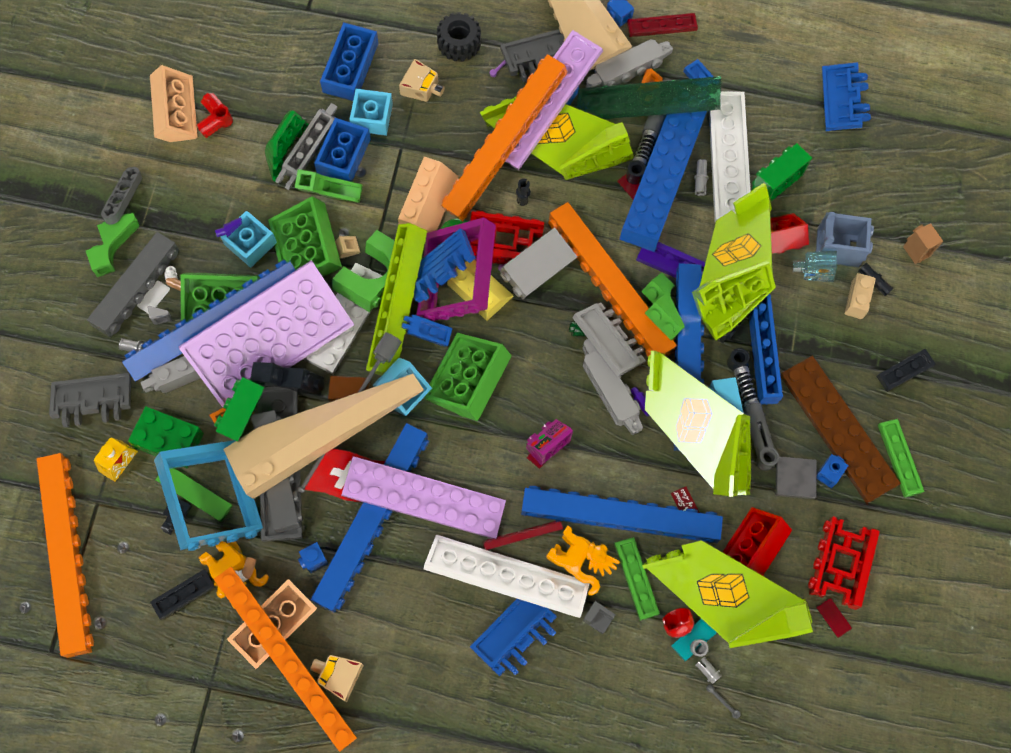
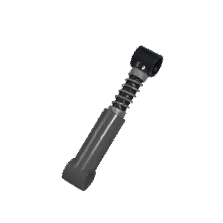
[626,79,677,185]
[727,348,779,471]

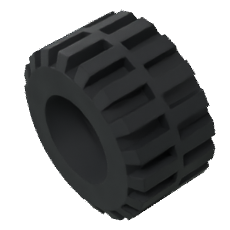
[437,12,481,62]

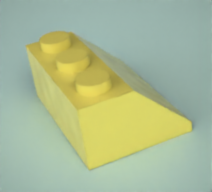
[447,260,513,321]

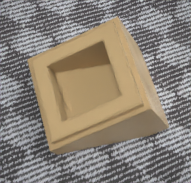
[335,236,360,258]

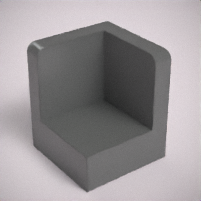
[583,601,615,634]

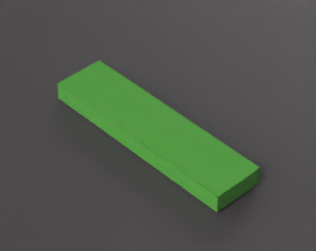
[878,419,925,498]
[156,468,233,522]
[614,537,660,621]

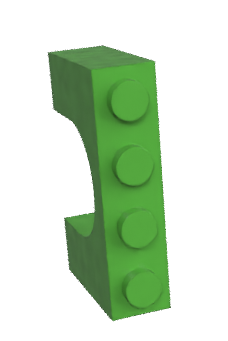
[332,230,395,312]

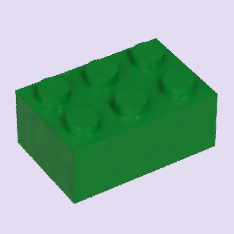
[751,143,812,202]
[214,377,265,442]
[128,406,204,469]

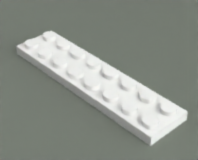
[708,91,751,222]
[424,535,590,618]

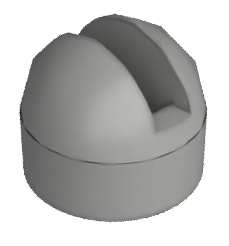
[690,639,708,657]

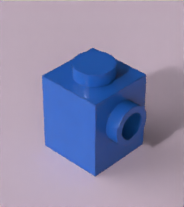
[607,0,634,28]
[816,454,849,488]
[298,542,328,574]

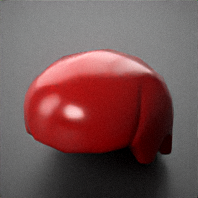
[662,608,694,638]

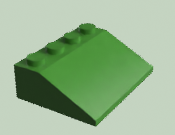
[268,196,342,276]
[181,273,260,322]
[423,333,512,421]

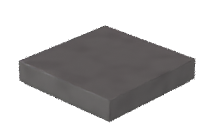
[775,457,816,499]

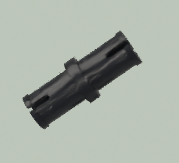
[516,178,531,206]
[858,262,893,296]

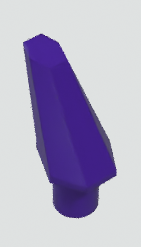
[215,217,242,237]
[631,387,650,417]

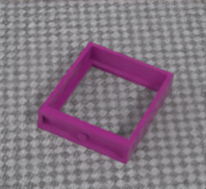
[417,218,496,322]

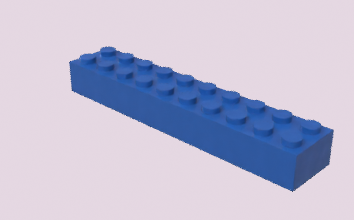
[619,87,712,252]

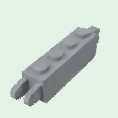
[585,39,673,93]
[275,103,337,190]
[582,339,643,435]
[140,356,200,393]

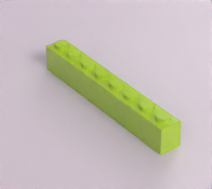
[366,223,427,376]

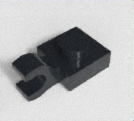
[161,499,192,535]

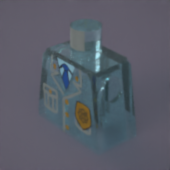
[793,251,837,282]

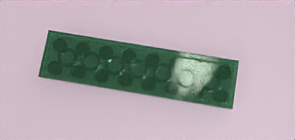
[577,76,722,119]

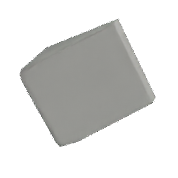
[147,306,173,325]

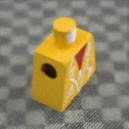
[94,437,138,482]

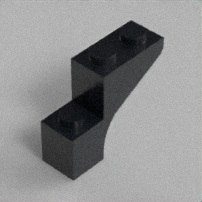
[250,362,324,396]

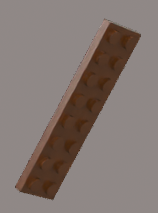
[780,355,901,504]

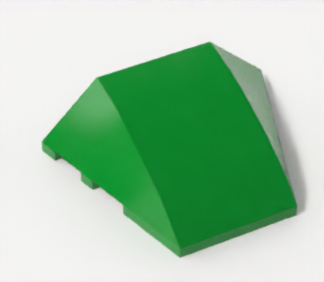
[265,110,309,182]

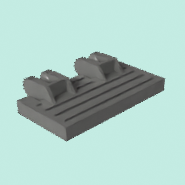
[500,30,564,83]
[49,373,132,427]

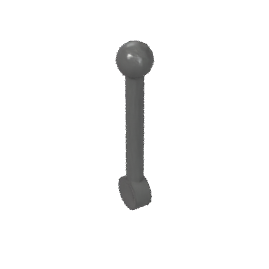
[706,684,741,719]

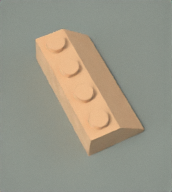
[150,65,198,142]
[398,157,459,233]
[227,579,317,669]

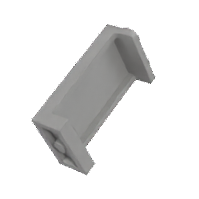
[500,227,577,299]

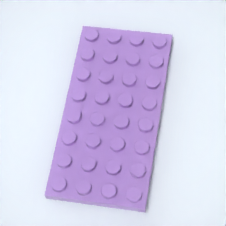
[179,260,354,407]

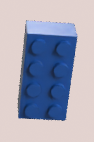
[320,22,378,101]

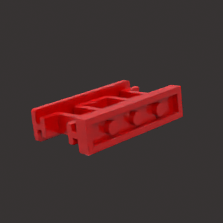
[470,211,544,265]
[808,516,880,610]

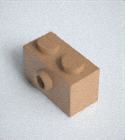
[903,223,943,265]

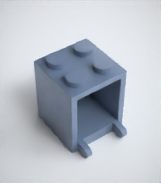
[815,212,874,267]

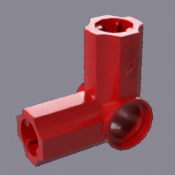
[196,93,233,138]

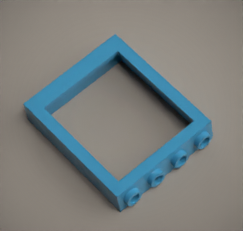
[154,440,263,551]

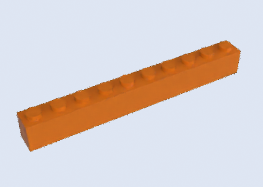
[441,54,568,222]
[548,202,677,357]
[37,453,94,658]
[214,566,357,752]

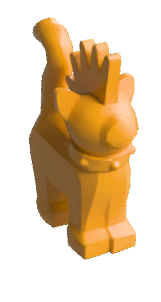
[546,526,620,596]
[198,541,269,609]

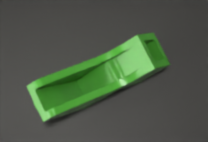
[295,169,363,203]
[86,213,139,277]
[641,273,685,340]

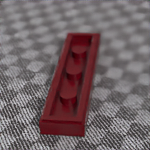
[627,13,698,37]
[482,520,563,550]

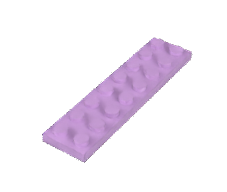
[505,30,603,170]
[341,456,506,539]

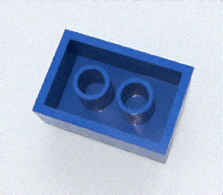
[314,118,371,182]

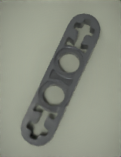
[101,167,142,225]

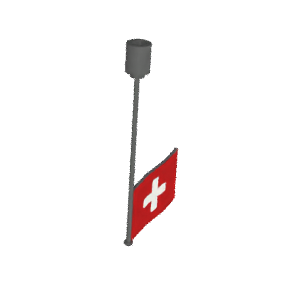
[298,332,402,502]

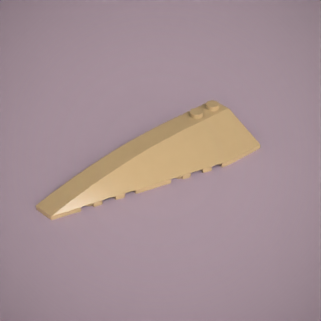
[548,0,632,70]
[223,374,424,499]

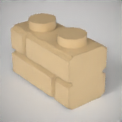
[844,273,876,319]

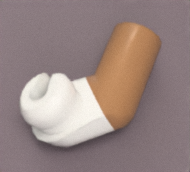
[164,266,181,291]
[236,557,256,582]

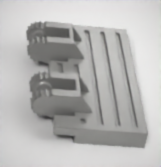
[572,303,646,377]

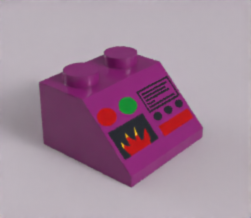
[526,419,573,465]

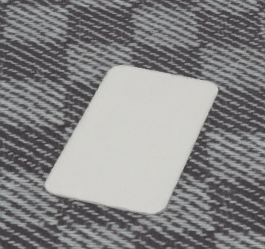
[137,281,170,314]

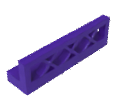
[636,242,705,278]

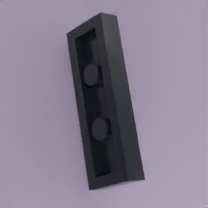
[876,349,936,392]
[150,569,216,620]

